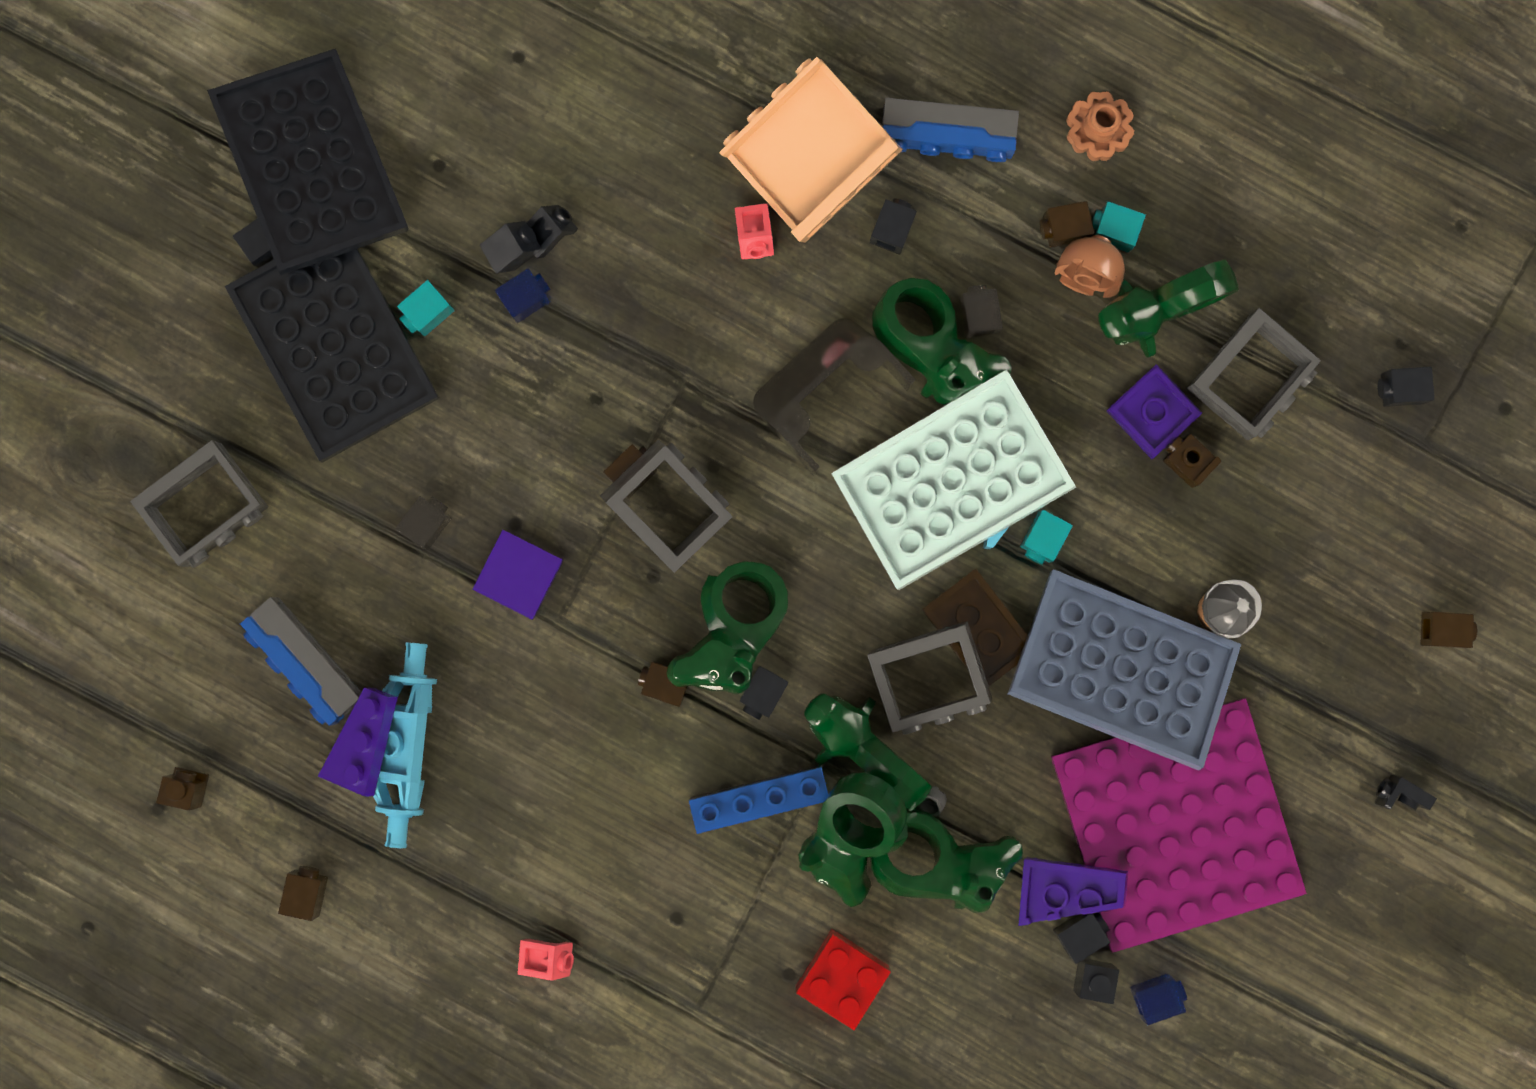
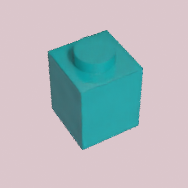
[1092,202,1146,253]
[397,280,455,336]
[1020,510,1073,565]

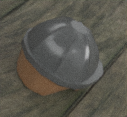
[1197,580,1262,639]

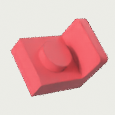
[734,203,774,259]
[518,939,574,981]

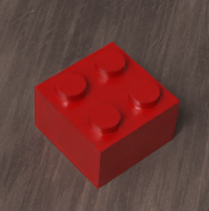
[796,929,891,1030]

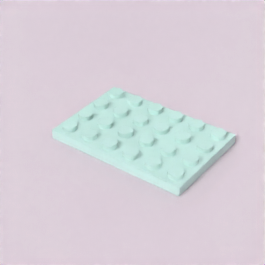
[831,369,1076,590]

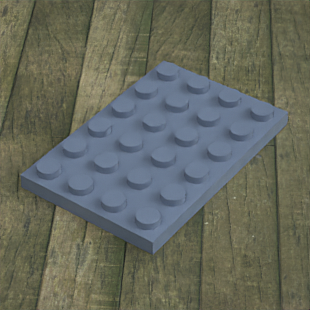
[1008,569,1241,770]

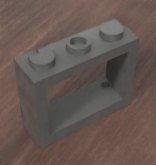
[1187,308,1321,440]
[130,440,268,568]
[600,440,733,573]
[867,621,992,735]

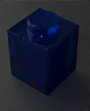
[495,268,551,324]
[1130,973,1188,1026]

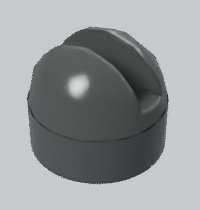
[918,786,947,816]

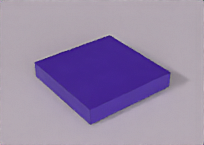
[1106,364,1202,459]
[472,530,564,620]

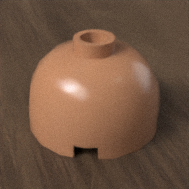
[1054,235,1125,298]

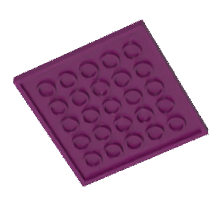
[1051,698,1307,953]

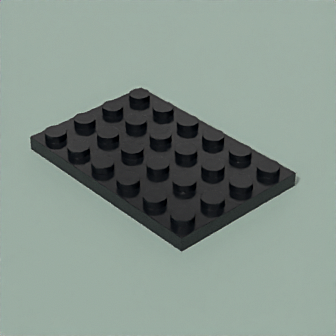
[207,48,409,276]
[225,249,440,463]

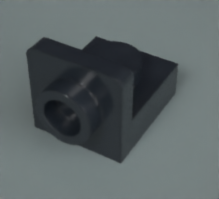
[527,205,578,258]
[1375,775,1437,811]

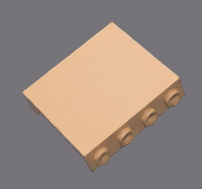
[719,57,903,243]

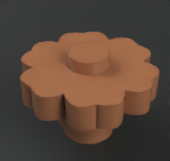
[1066,92,1134,161]

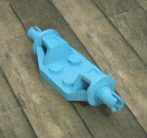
[373,642,437,848]

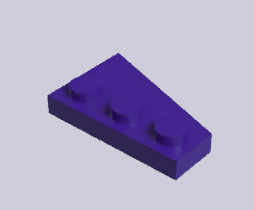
[318,688,398,797]
[1018,857,1128,926]

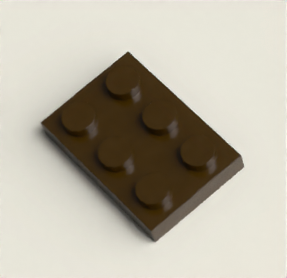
[921,569,1028,686]

